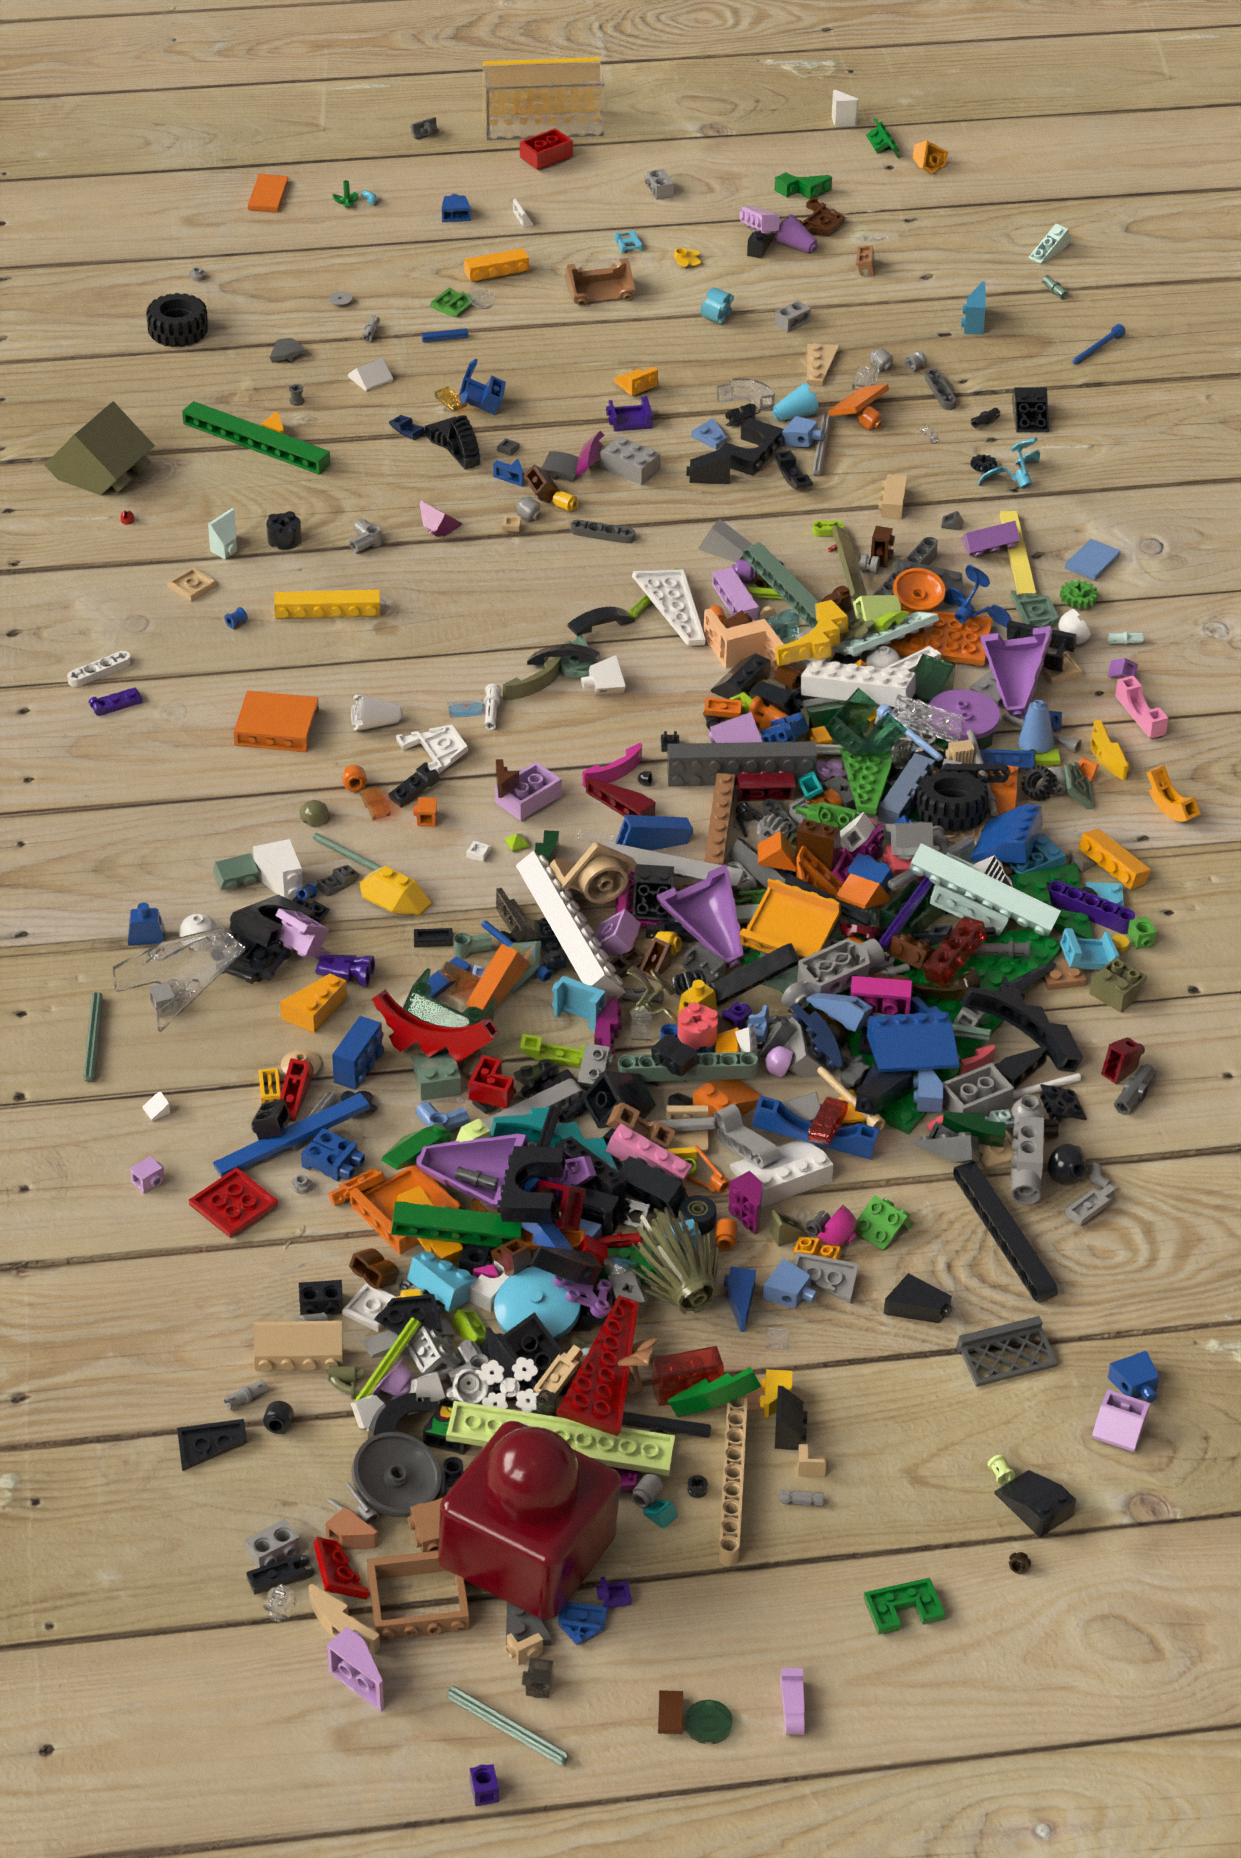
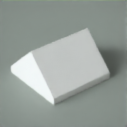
[832,90,859,127]
[348,358,393,392]

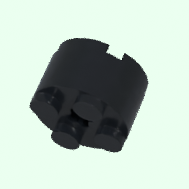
[266,511,302,550]

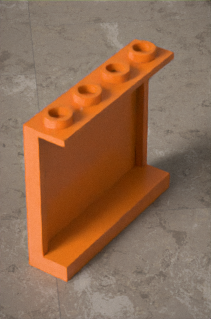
[234,690,319,752]
[350,1164,462,1255]

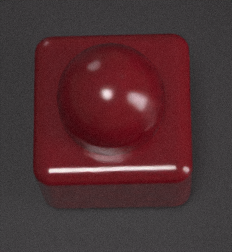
[438,1421,621,1619]

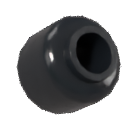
[263,1401,294,1434]

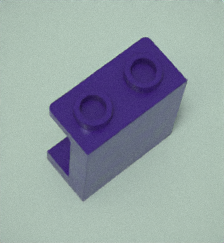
[606,396,653,432]

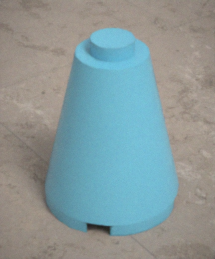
[772,383,819,421]

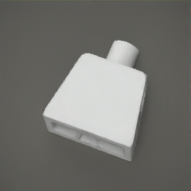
[581,655,626,695]

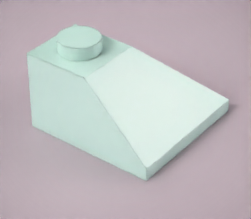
[208,508,237,559]

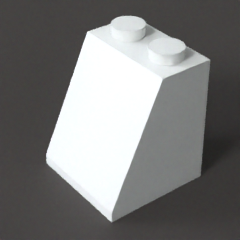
[253,839,303,899]

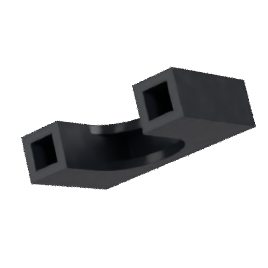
[719,418,784,476]
[229,894,315,947]
[497,1146,566,1223]

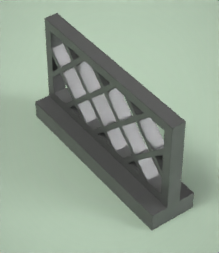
[956,1316,1058,1387]

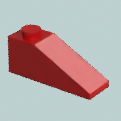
[279,1058,314,1120]

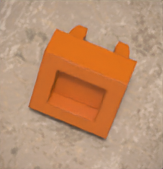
[1079,757,1100,781]

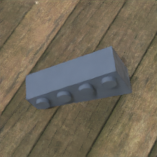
[877,753,935,824]

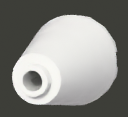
[351,694,403,731]

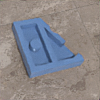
[691,418,727,450]

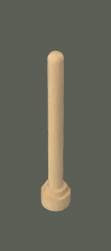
[817,1067,885,1131]

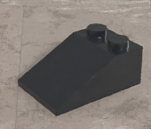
[498,1312,564,1387]
[994,1470,1076,1538]

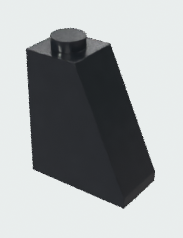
[686,447,731,484]
[749,680,801,716]
[884,1273,953,1323]

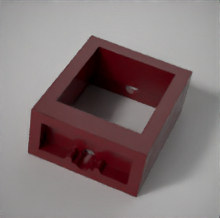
[536,1180,586,1231]

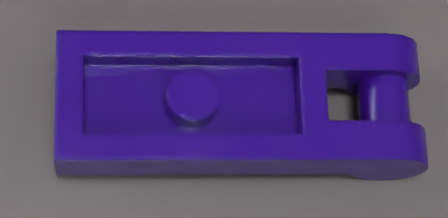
[88,687,143,716]

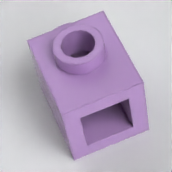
[130,1156,164,1193]

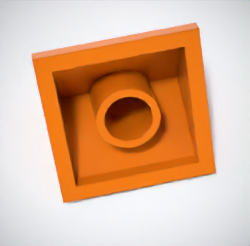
[757,831,796,871]
[836,873,890,909]

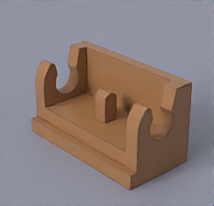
[856,245,875,276]

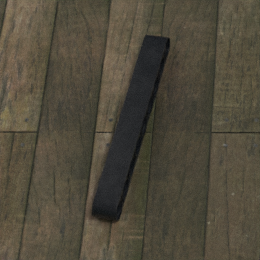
[953,1161,1058,1302]

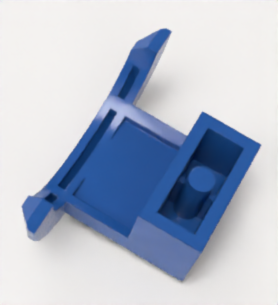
[459,359,506,415]

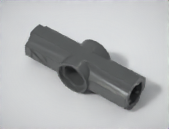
[1114,1064,1157,1115]

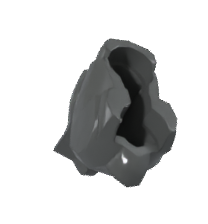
[841,1056,871,1095]

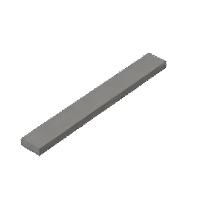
[607,842,746,889]

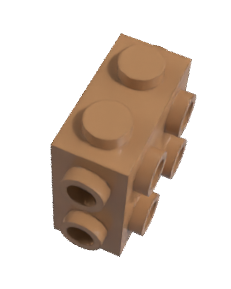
[407,1498,443,1552]

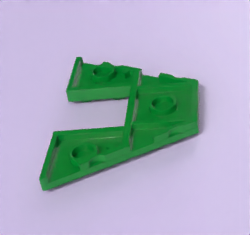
[1010,863,1093,939]

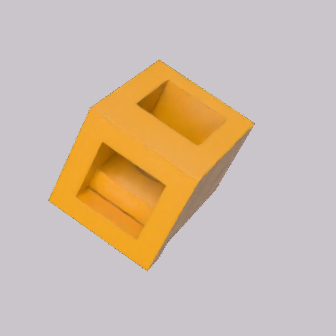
[808,726,832,756]

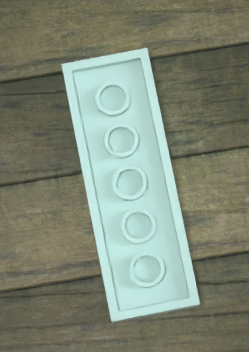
[833,611,939,657]

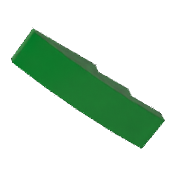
[668,1367,762,1417]

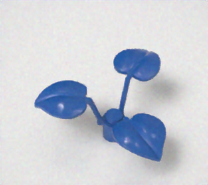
[943,564,1012,628]

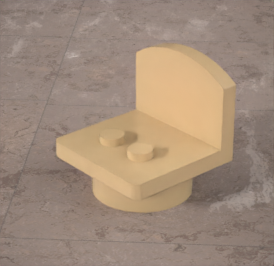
[549,842,637,905]

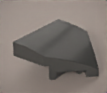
[270,338,307,363]

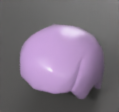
[766,1046,793,1077]

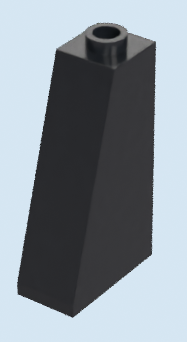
[855,1061,914,1116]

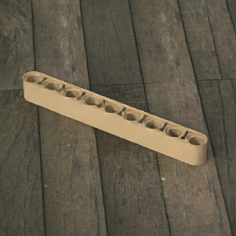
[719,1395,748,1566]

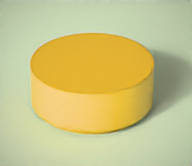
[1111,934,1129,953]

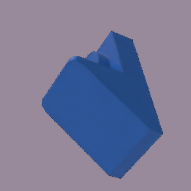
[493,459,524,487]

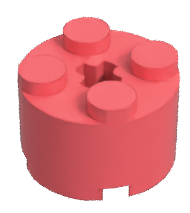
[677,1002,718,1050]

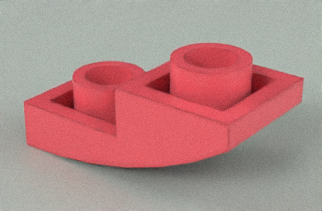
[960,1044,995,1075]

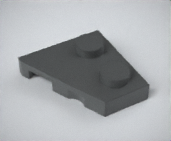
[506,1602,551,1646]

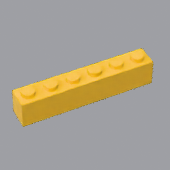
[274,589,380,619]

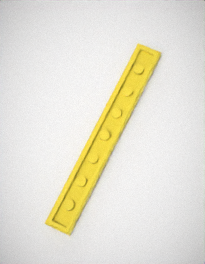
[1000,511,1036,596]

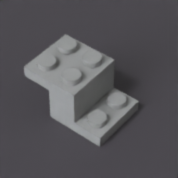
[886,822,939,859]

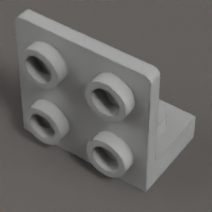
[407,1326,463,1375]

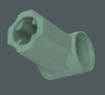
[454,933,493,959]

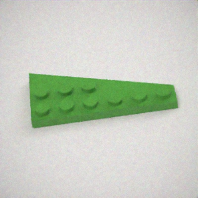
[840,745,895,815]

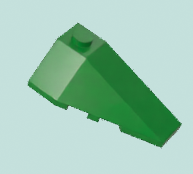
[381,1124,453,1170]

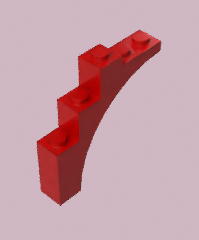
[372,989,500,1063]

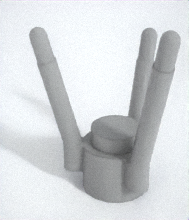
[327,1482,379,1525]

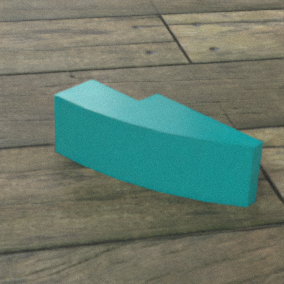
[797,771,824,801]

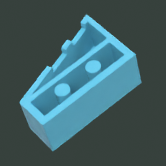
[407,1251,477,1312]

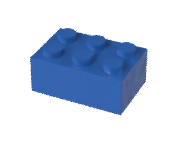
[332,1016,384,1090]

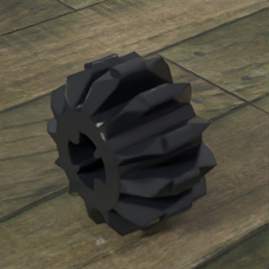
[672,969,706,995]

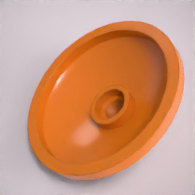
[893,568,945,612]

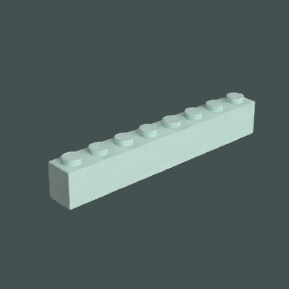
[909,843,1061,936]

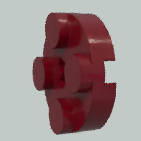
[839,923,879,939]

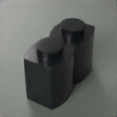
[651,1034,698,1077]

